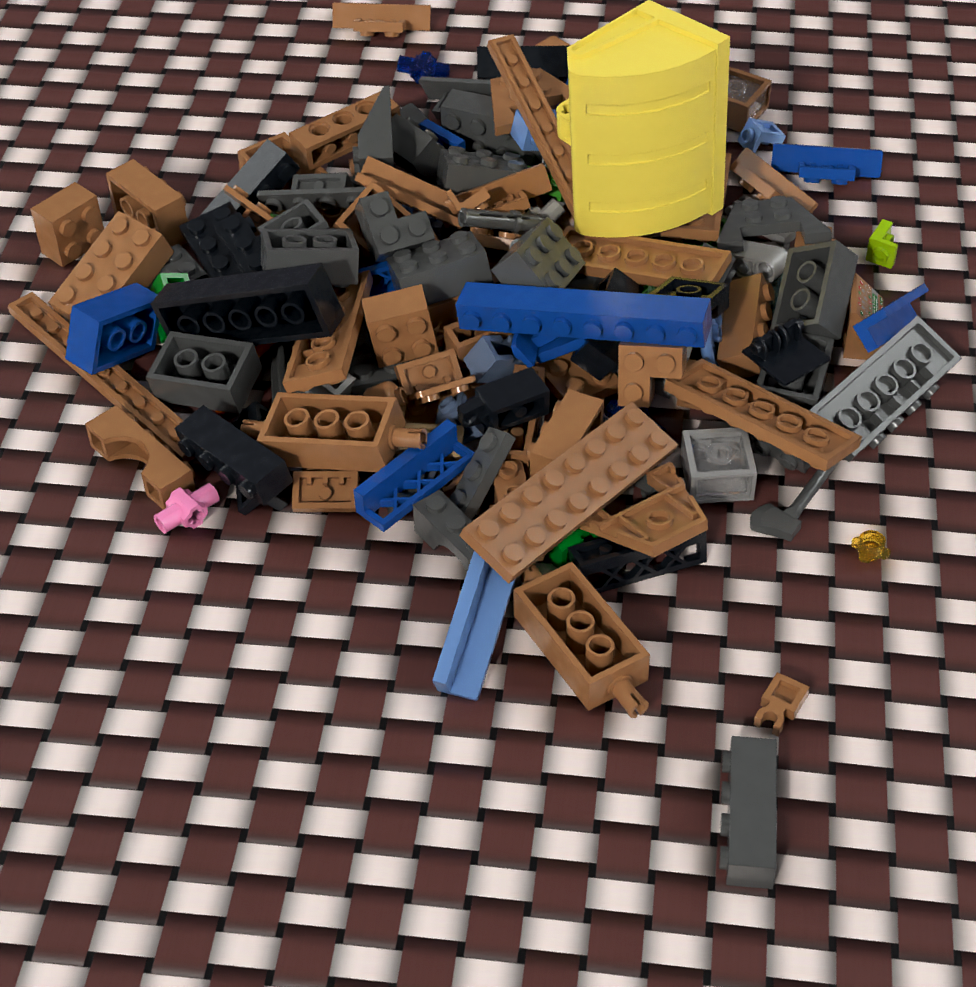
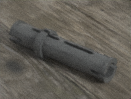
[458,208,544,233]

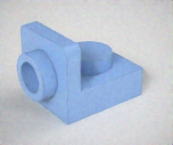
[738,117,786,153]

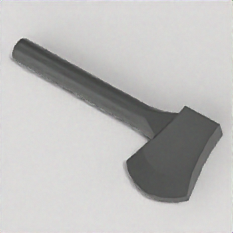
[750,461,840,542]

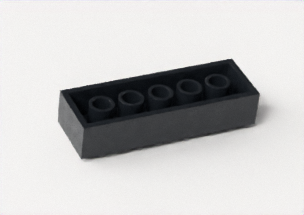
[151,263,345,345]

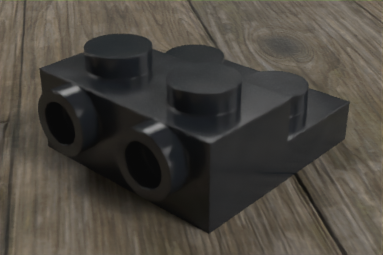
[649,276,730,319]

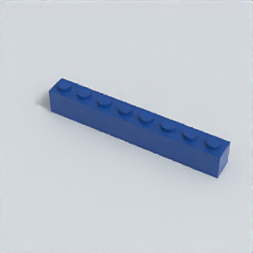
[455,282,712,348]

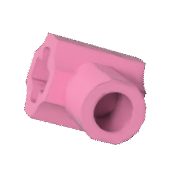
[154,483,220,534]

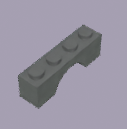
[413,490,521,602]

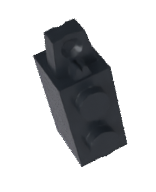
[457,367,550,431]

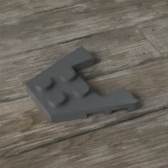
[717,196,832,252]

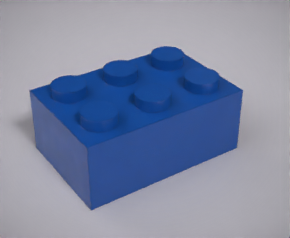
[65,282,159,375]

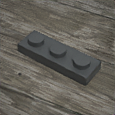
[449,427,516,521]

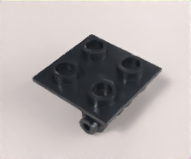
[742,318,831,387]

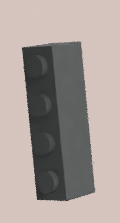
[719,736,777,889]

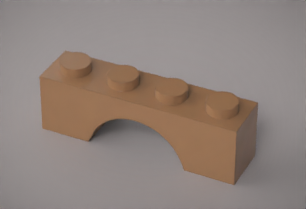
[85,405,196,510]

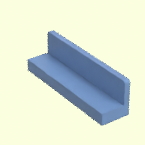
[432,551,516,701]

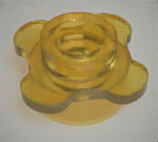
[851,530,891,563]

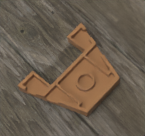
[490,68,569,136]
[579,462,708,558]

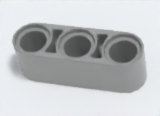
[731,240,788,283]

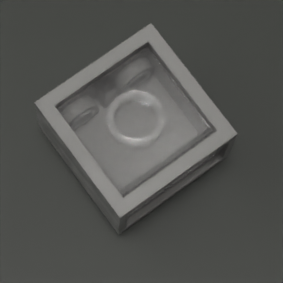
[680,427,757,504]

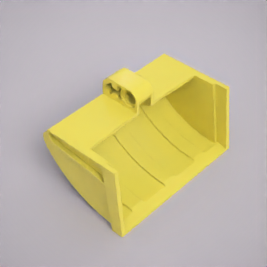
[556,0,730,238]

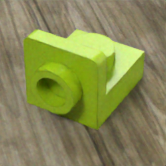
[865,219,898,269]

